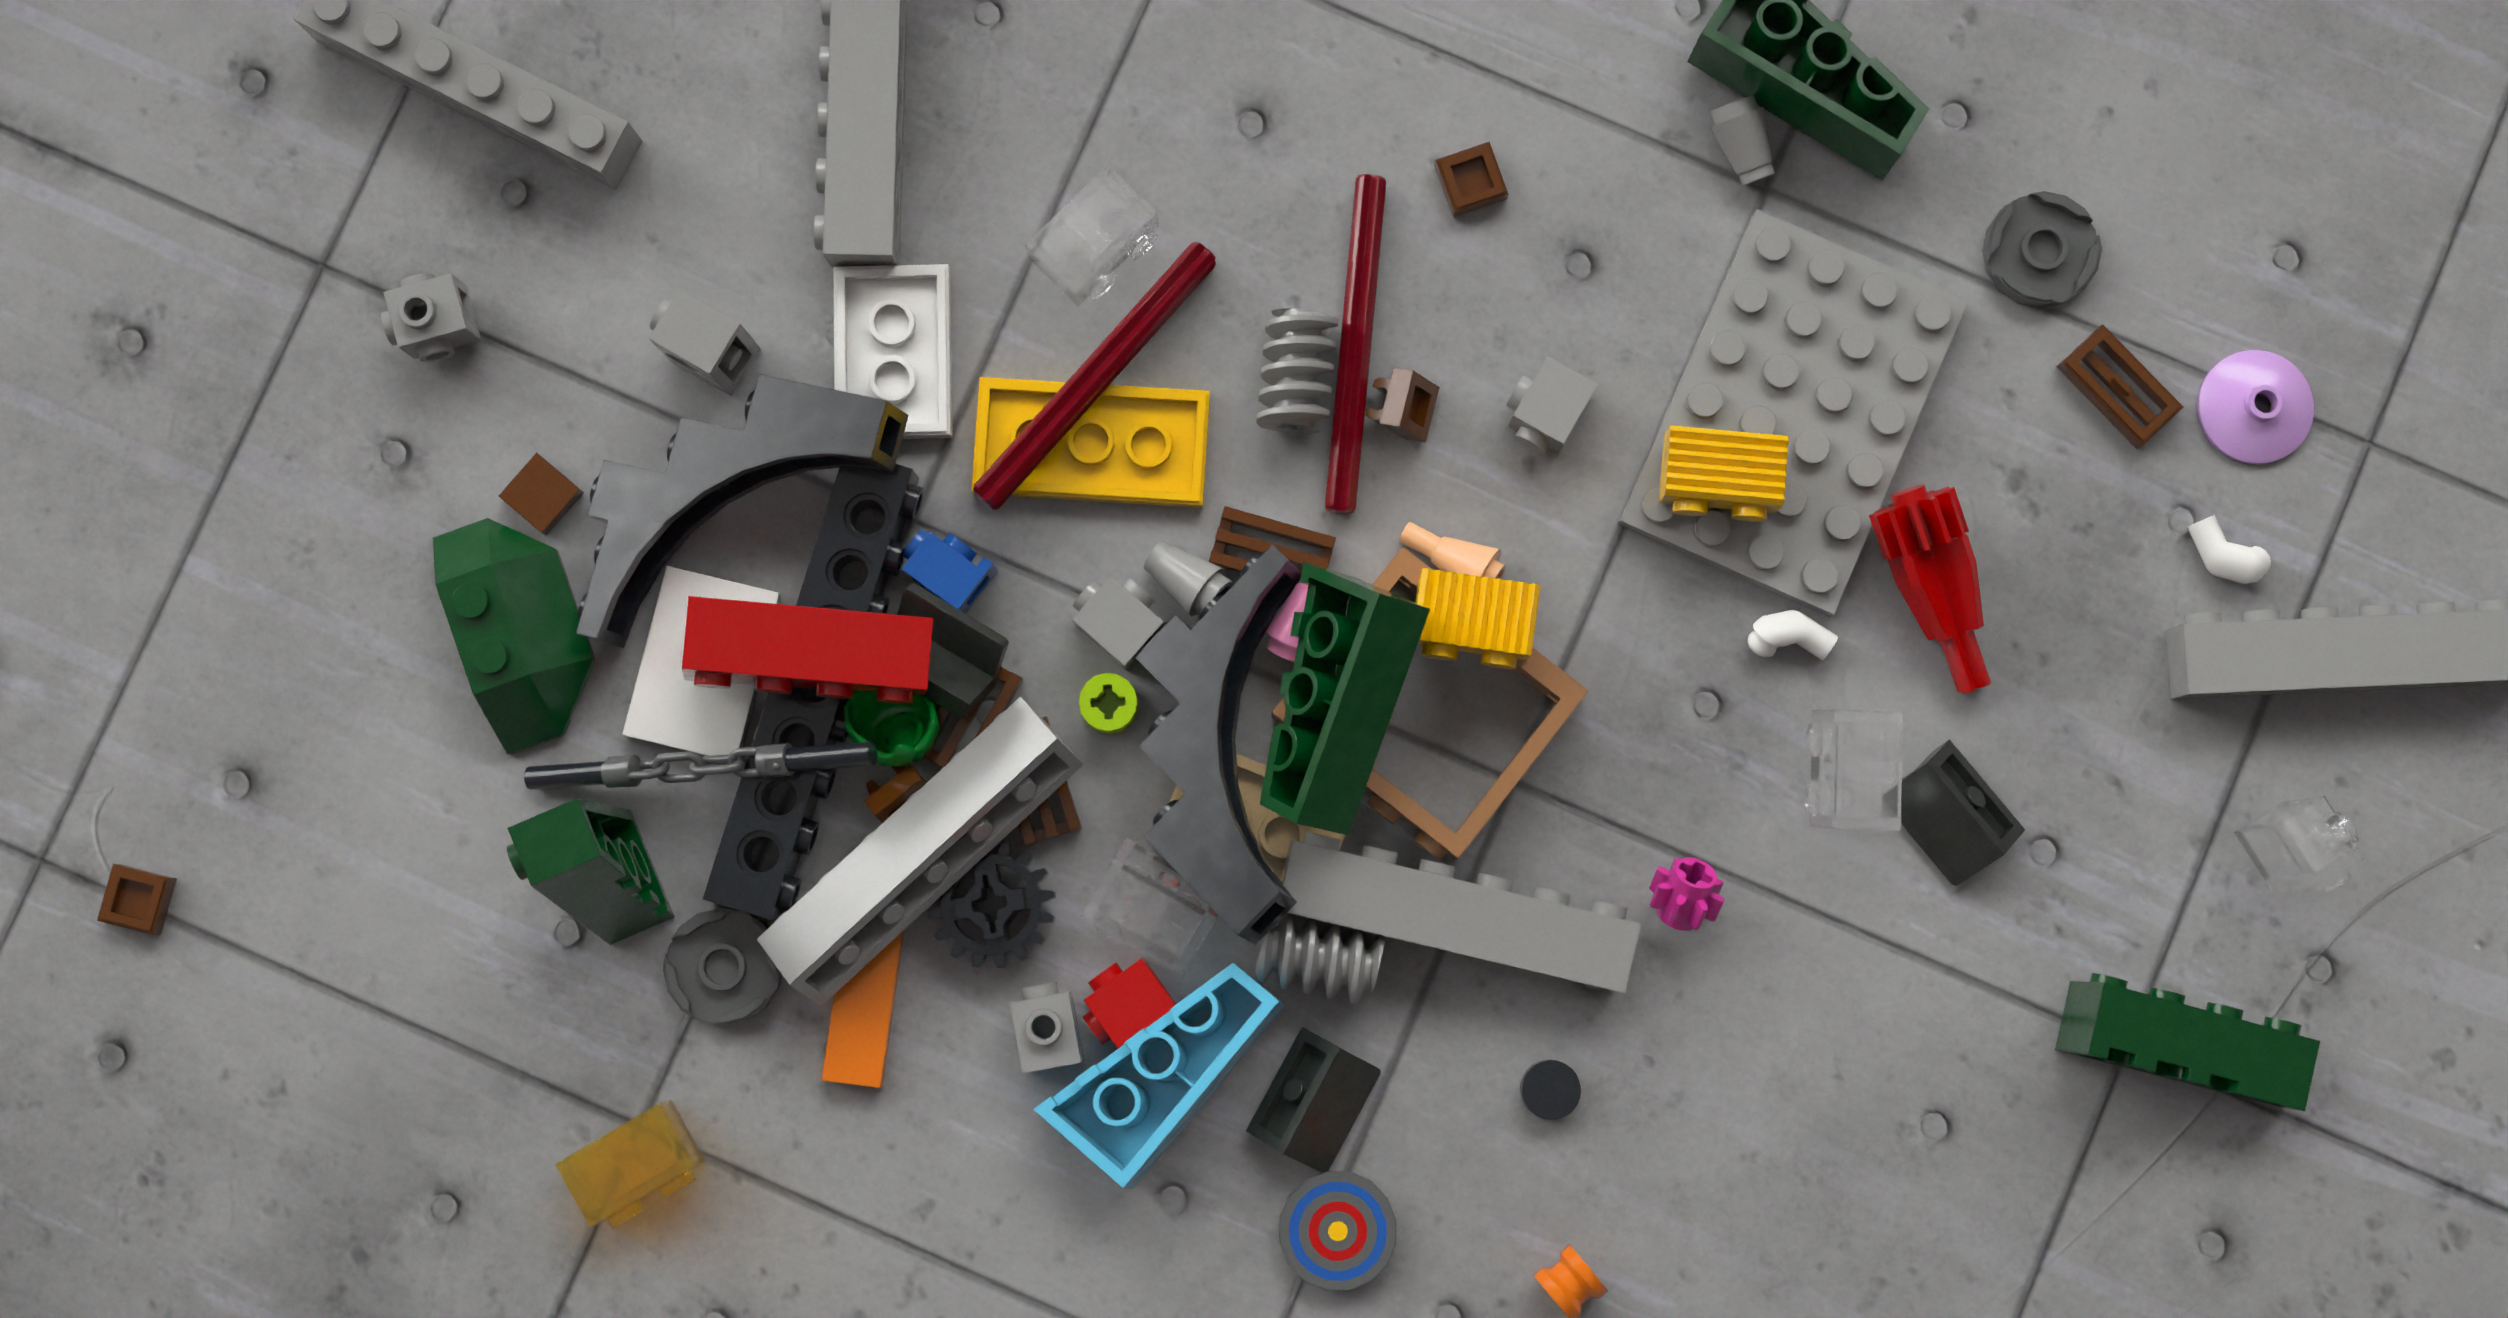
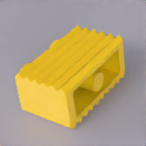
[1658,425,1789,522]
[1415,568,1541,669]

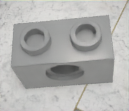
[648,288,760,396]

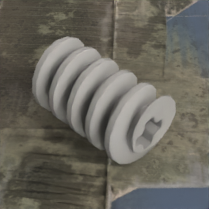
[1256,308,1339,434]
[1256,913,1385,1005]

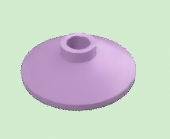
[2197,350,2314,465]

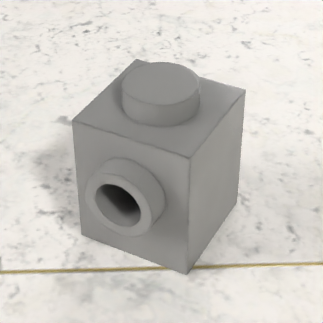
[1506,356,1598,454]
[1072,576,1164,671]
[1010,982,1084,1074]

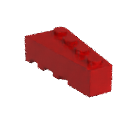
[682,596,933,704]

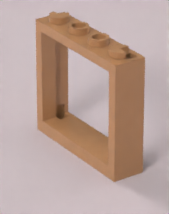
[1271,546,1589,861]

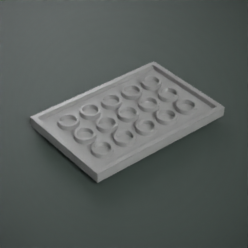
[1617,209,1969,617]

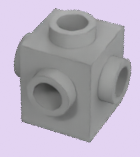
[381,273,481,362]

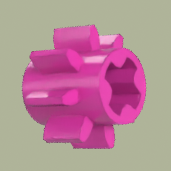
[1649,857,1725,931]

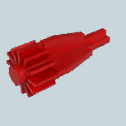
[1869,484,1991,694]

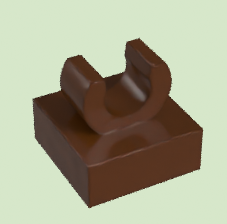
[1365,368,1440,442]
[864,764,927,823]

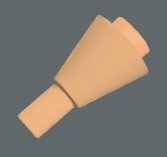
[1399,522,1506,579]

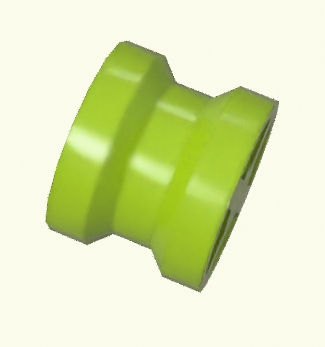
[1079,673,1139,735]

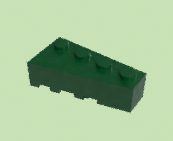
[1687,0,1929,181]
[507,798,675,945]
[2055,973,2320,1111]

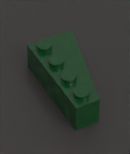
[1260,562,1430,835]

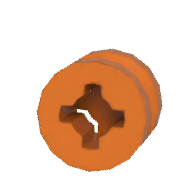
[1533,1244,1608,1318]

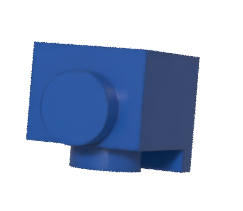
[902,528,998,614]

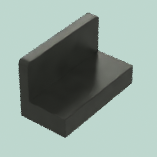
[897,583,1009,720]
[1881,739,2025,886]
[1246,1027,1381,1173]

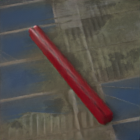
[1325,174,1386,514]
[973,242,1216,510]

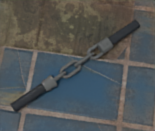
[524,742,877,790]

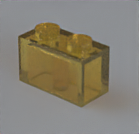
[555,1100,706,1229]

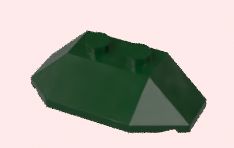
[433,518,596,755]

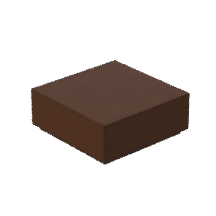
[1434,141,1509,218]
[498,452,584,536]
[97,864,177,935]

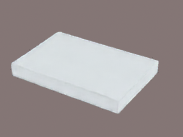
[833,264,953,439]
[622,566,782,756]

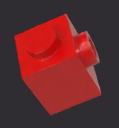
[1082,958,1176,1048]

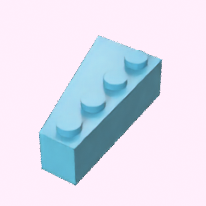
[1033,963,1286,1188]

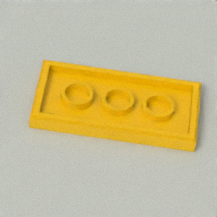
[971,377,1210,508]

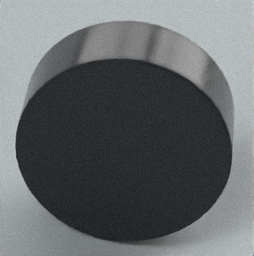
[1520,1059,1581,1120]

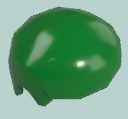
[843,691,940,766]

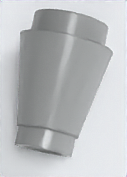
[1709,95,1775,186]
[1144,541,1233,617]

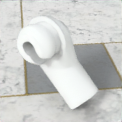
[2187,515,2271,584]
[1748,610,1838,661]

